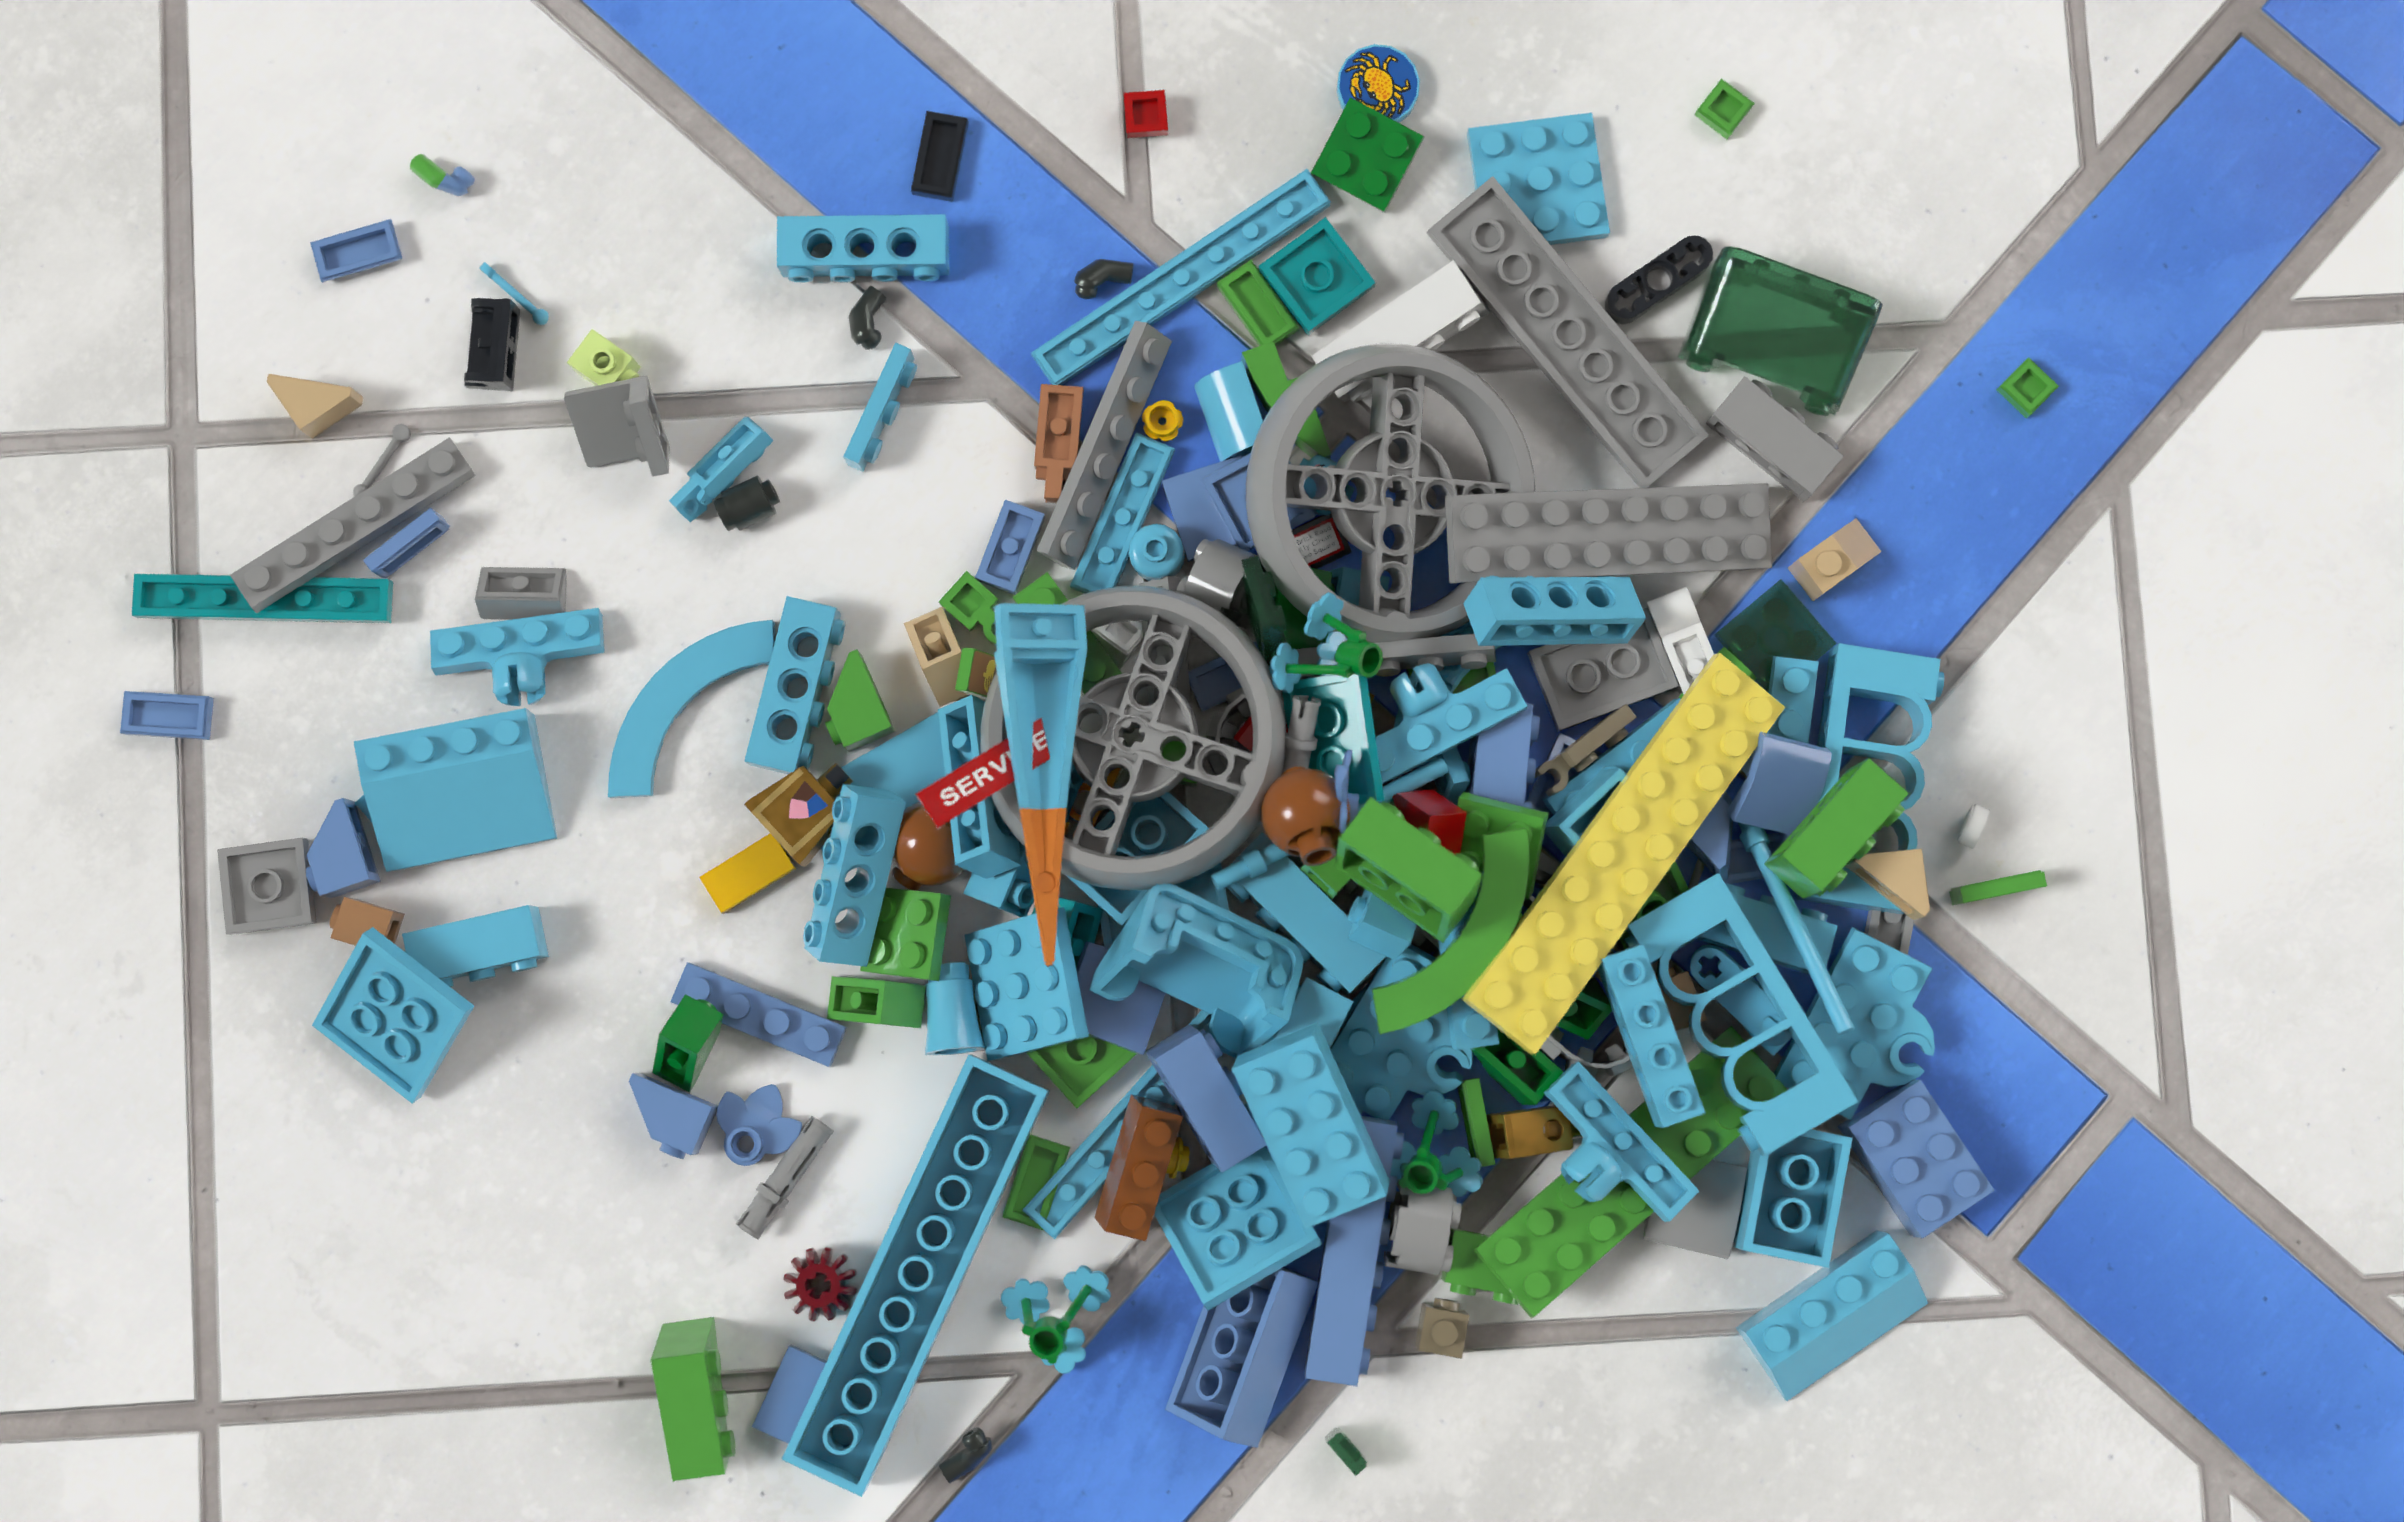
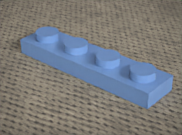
[670,962,847,1067]

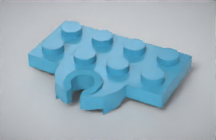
[1774,927,1935,1120]
[1330,944,1473,1120]

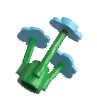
[1270,592,1383,693]
[1390,1090,1483,1197]
[1001,1265,1111,1374]

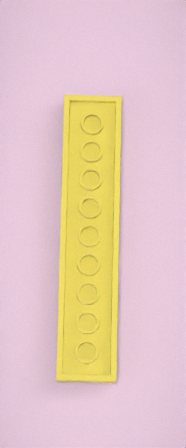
[1462,653,1785,1054]

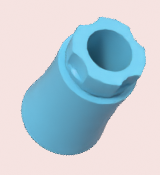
[925,962,985,1056]

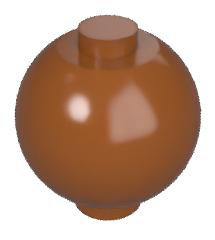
[1261,766,1351,866]
[892,802,965,890]

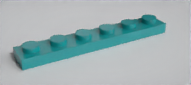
[132,574,393,623]

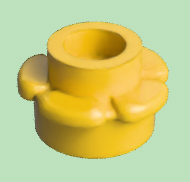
[1142,400,1183,441]
[1166,1137,1190,1179]

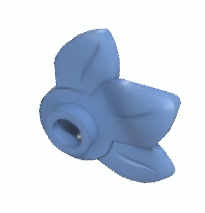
[1335,750,1359,834]
[717,1084,803,1166]

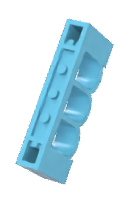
[1797,643,1945,915]
[1624,873,1858,1156]

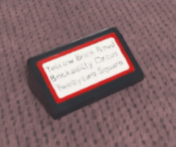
[1292,514,1352,569]

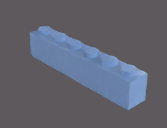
[1304,1116,1404,1386]

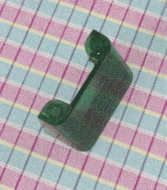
[1678,246,1883,416]

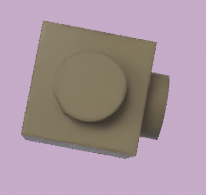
[1415,1298,1469,1359]

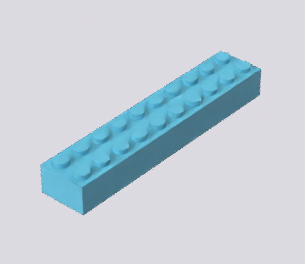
[781,1054,1050,1497]

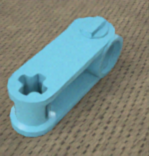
[1690,944,1792,1055]

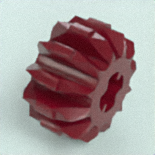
[783,1247,858,1322]

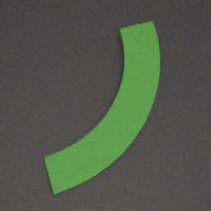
[1371,827,1529,1034]

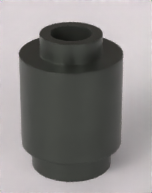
[713,475,780,531]

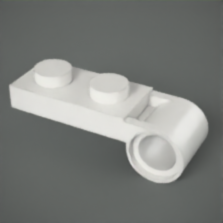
[1647,586,1714,695]

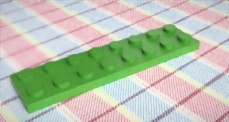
[1474,1026,1788,1318]

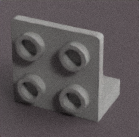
[564,375,670,477]

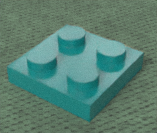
[1258,217,1376,336]

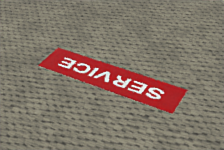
[916,718,1050,828]

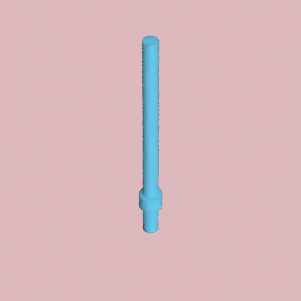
[1211,757,1449,891]
[1737,822,1855,1035]

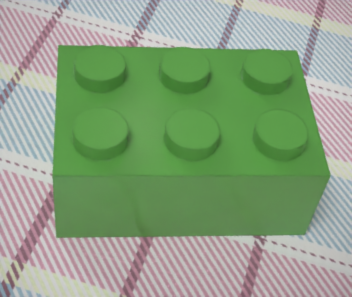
[1764,758,1909,899]
[1334,797,1483,943]

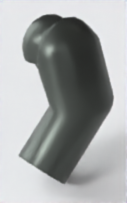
[1074,259,1133,299]
[848,285,887,350]
[939,1428,992,1484]

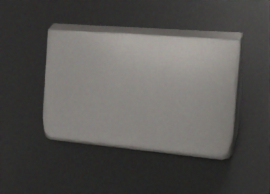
[475,567,567,620]

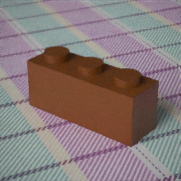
[1094,1094,1183,1241]

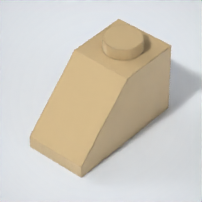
[1788,518,1882,602]
[904,607,968,707]

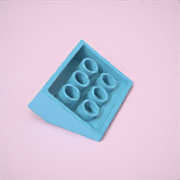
[354,708,557,872]

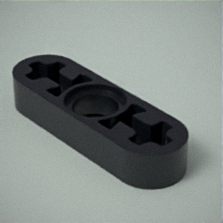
[1605,235,1713,324]

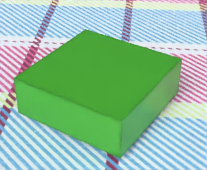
[1694,79,1755,139]
[1996,357,2059,418]

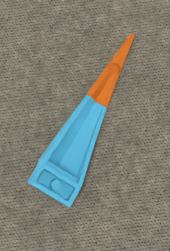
[994,603,1087,966]

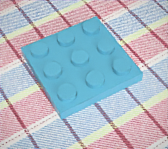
[1467,112,1610,245]
[964,907,1089,1061]
[312,927,475,1104]
[1154,1146,1322,1311]

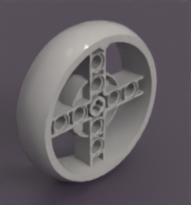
[1246,343,1535,642]
[980,586,1286,890]

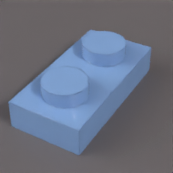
[975,499,1045,595]

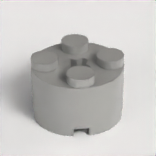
[1176,539,1268,629]
[1384,1179,1461,1275]

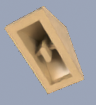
[267,374,363,439]
[1845,849,1930,920]

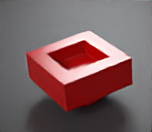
[1123,90,1168,138]

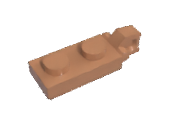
[1034,384,1084,504]

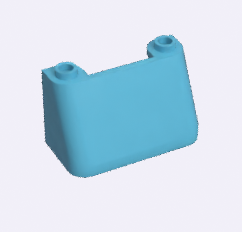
[1089,883,1303,1058]

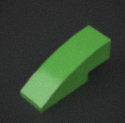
[1241,341,1331,459]

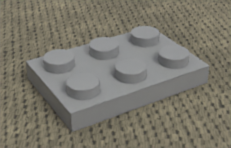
[1527,607,1679,732]

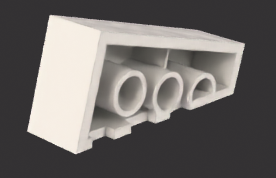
[1312,260,1490,403]

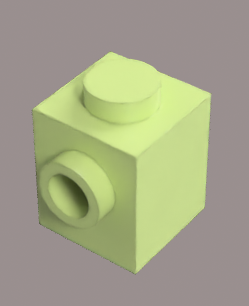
[567,329,641,386]

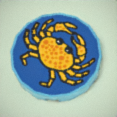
[1336,44,1420,123]

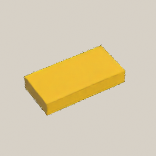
[699,833,796,914]

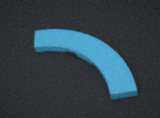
[608,620,775,798]

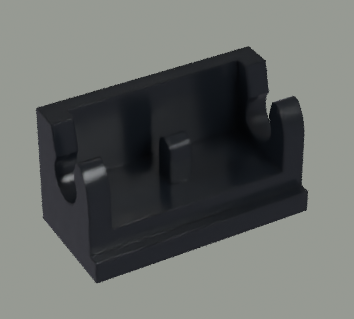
[464,298,520,391]

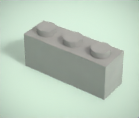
[1706,376,1844,503]

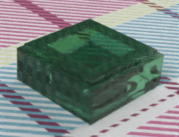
[1325,1427,1367,1476]

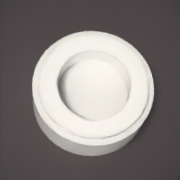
[1957,804,1990,849]

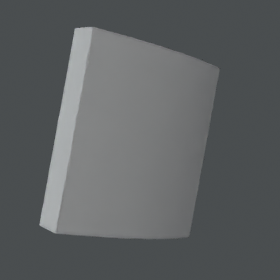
[1643,1160,1747,1259]

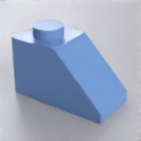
[1686,791,1733,882]
[306,798,381,898]
[629,1073,718,1159]

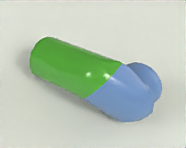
[410,154,474,196]

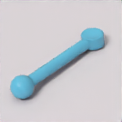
[479,262,549,325]

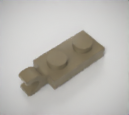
[1534,704,1636,796]

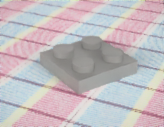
[217,837,317,935]

